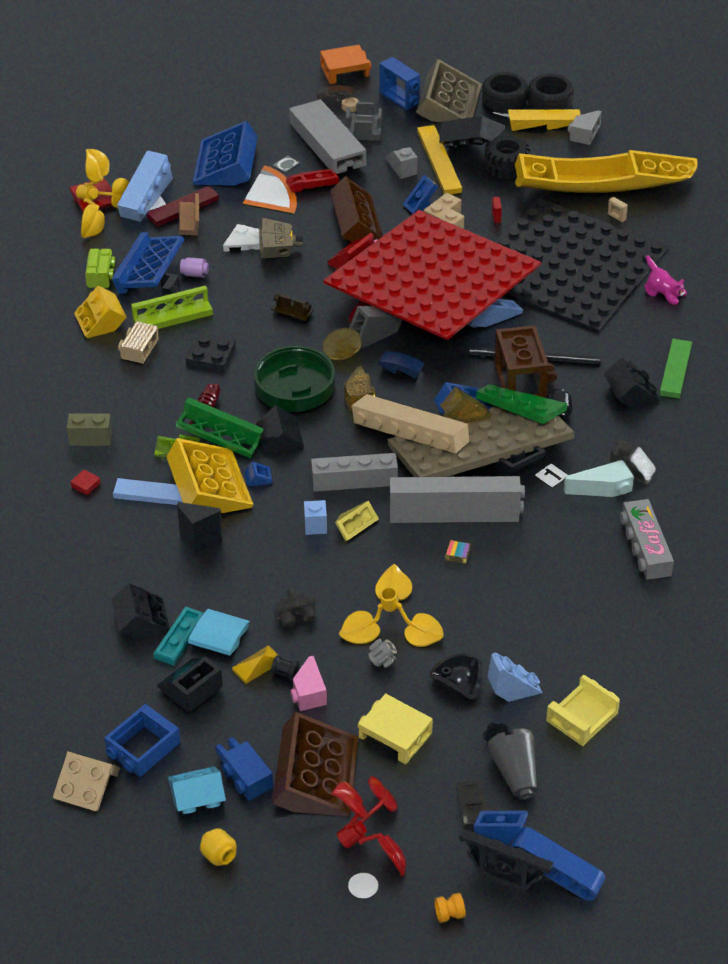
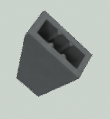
[345,306,402,350]

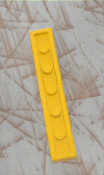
[417,125,462,195]

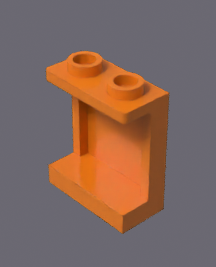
[320,45,371,84]

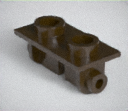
[271,293,314,321]

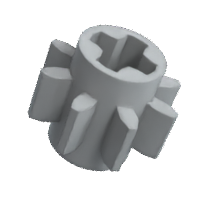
[368,638,397,668]

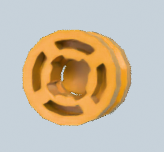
[434,892,466,923]

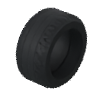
[482,72,528,114]
[527,74,574,110]

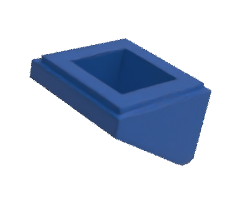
[245,462,273,486]

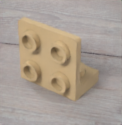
[53,752,120,811]

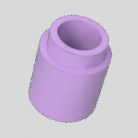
[180,257,209,278]

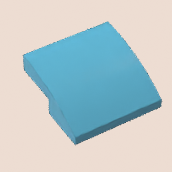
[188,609,249,656]

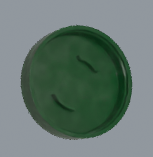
[254,345,335,412]

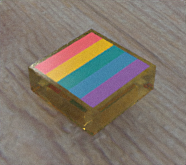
[445,540,471,564]

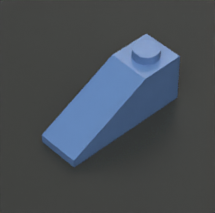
[467,299,523,328]

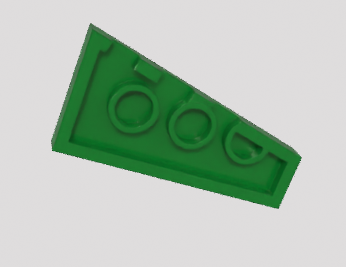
[476,384,567,424]

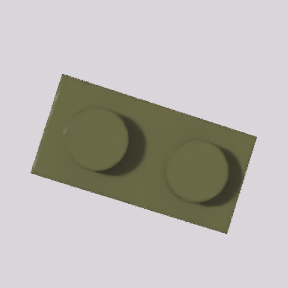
[67,413,112,446]

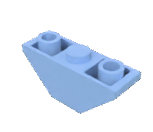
[487,652,542,702]

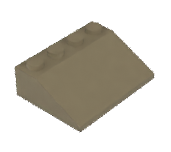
[416,59,482,122]

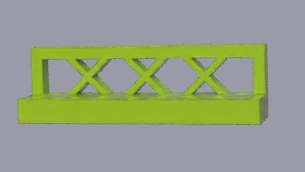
[131,285,213,329]

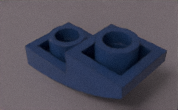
[378,351,424,379]

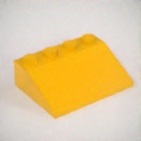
[166,438,254,513]

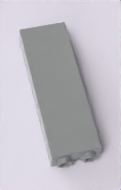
[289,99,367,174]
[390,476,525,523]

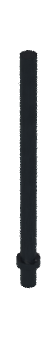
[469,346,601,365]

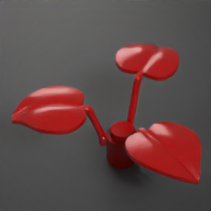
[331,776,406,877]

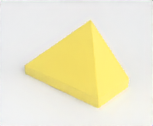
[335,501,379,541]

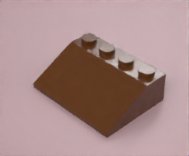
[272,712,359,817]

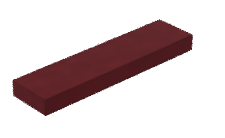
[147,186,219,227]

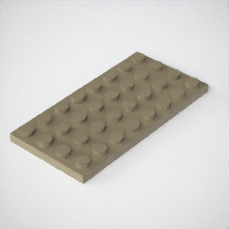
[388,407,574,477]

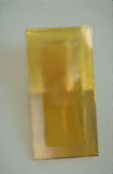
[440,386,492,423]

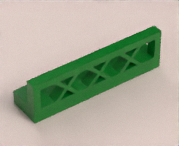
[175,397,264,458]

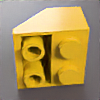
[74,286,127,338]

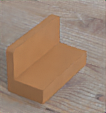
[179,193,199,236]

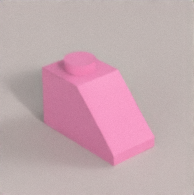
[290,656,327,711]

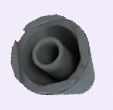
[487,729,537,800]

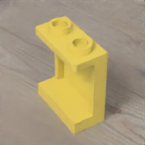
[546,675,620,746]
[358,694,433,764]

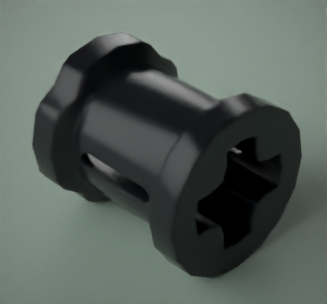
[271,655,300,681]

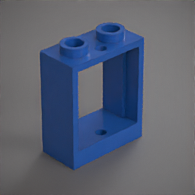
[379,57,420,110]
[105,704,181,777]

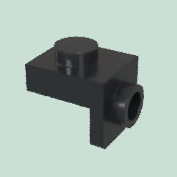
[160,272,180,296]

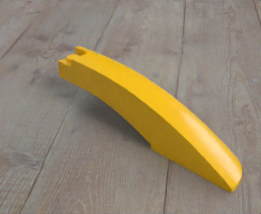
[515,150,698,193]

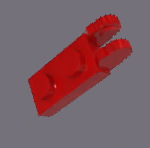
[286,169,339,192]

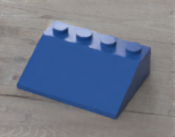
[193,121,258,186]

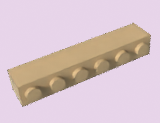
[352,394,469,454]

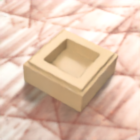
[608,197,628,222]

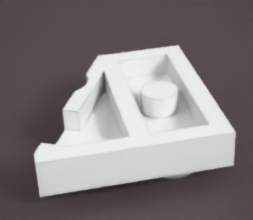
[223,224,260,252]

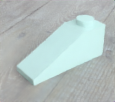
[564,460,634,497]

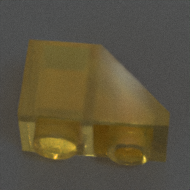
[344,366,376,412]

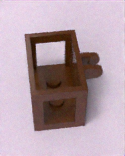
[494,325,558,398]

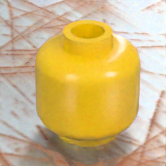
[200,828,237,866]

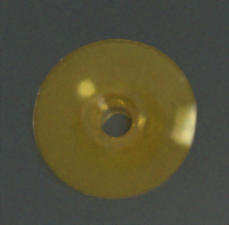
[323,328,362,360]

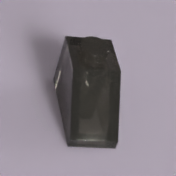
[610,439,656,484]

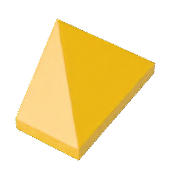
[232,645,279,684]

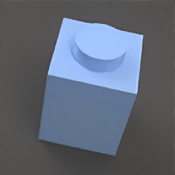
[304,500,327,535]

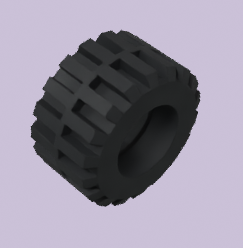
[484,135,530,179]

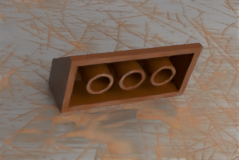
[330,176,383,243]

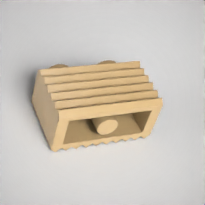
[118,321,159,364]

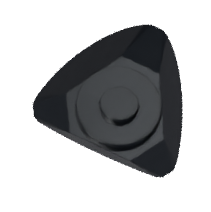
[429,654,483,699]

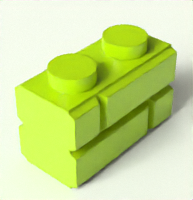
[85,249,116,288]

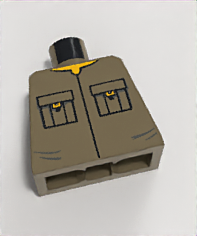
[259,218,303,258]

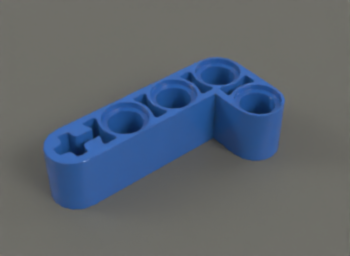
[509,827,605,901]

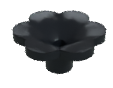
[482,722,512,747]

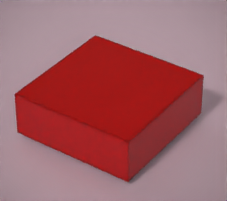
[491,197,502,223]
[70,470,101,495]

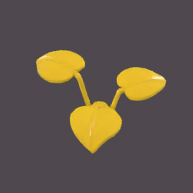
[76,149,130,238]
[339,564,444,647]

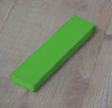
[660,339,692,399]

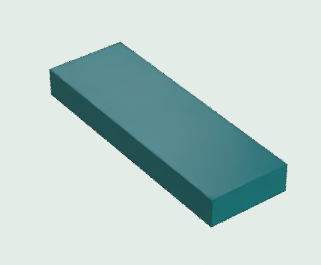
[153,606,204,665]

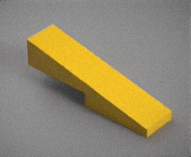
[508,109,581,131]

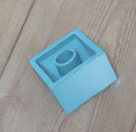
[167,766,226,814]

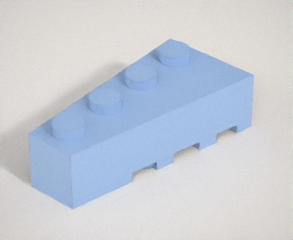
[117,150,173,222]

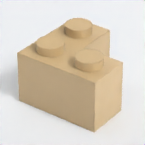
[424,193,464,229]

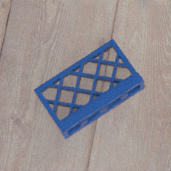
[112,232,184,294]

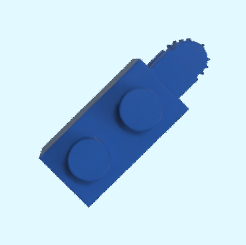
[215,737,273,801]

